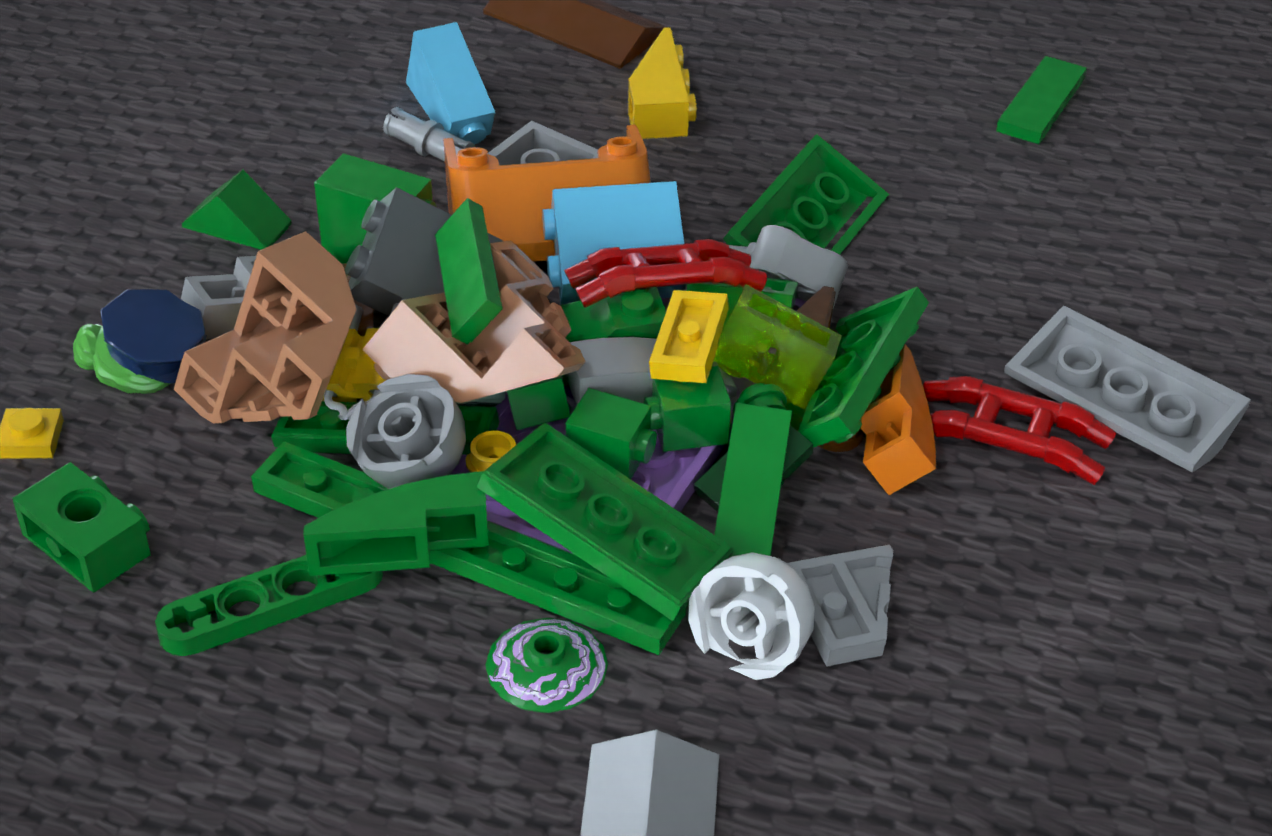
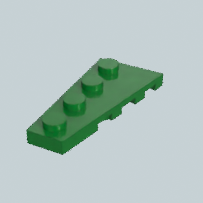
[798,287,929,448]

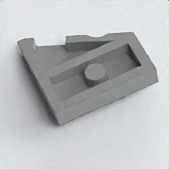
[787,545,893,666]

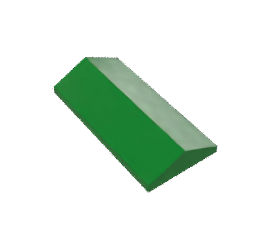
[723,134,889,255]

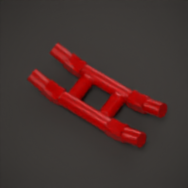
[564,239,767,308]
[923,376,1116,485]

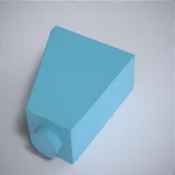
[406,22,495,144]

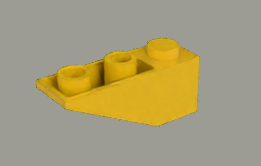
[628,27,696,139]

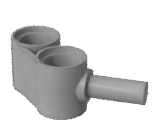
[729,225,848,308]

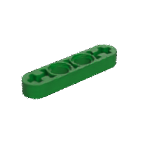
[155,555,383,656]

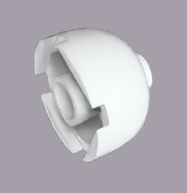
[688,552,815,680]

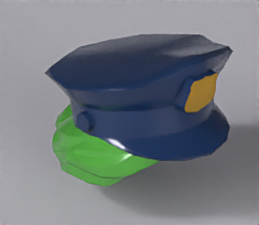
[73,289,207,394]

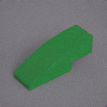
[303,471,489,576]

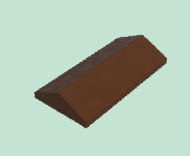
[483,0,669,69]

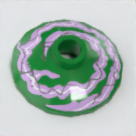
[485,617,608,713]

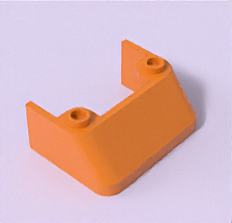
[443,125,651,262]

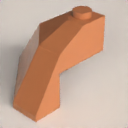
[174,231,357,424]
[362,240,585,403]

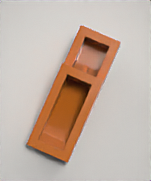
[860,344,936,495]

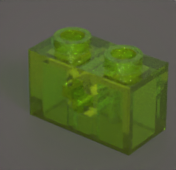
[713,285,842,409]

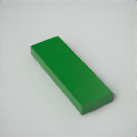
[996,56,1087,144]
[435,198,503,345]
[714,403,792,558]

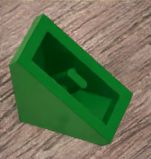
[181,169,292,250]

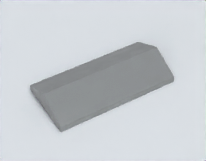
[1004,305,1251,473]
[580,730,719,836]

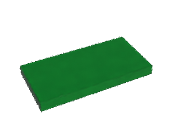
[477,422,735,621]

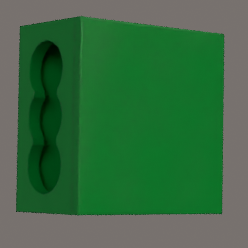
[314,153,437,264]

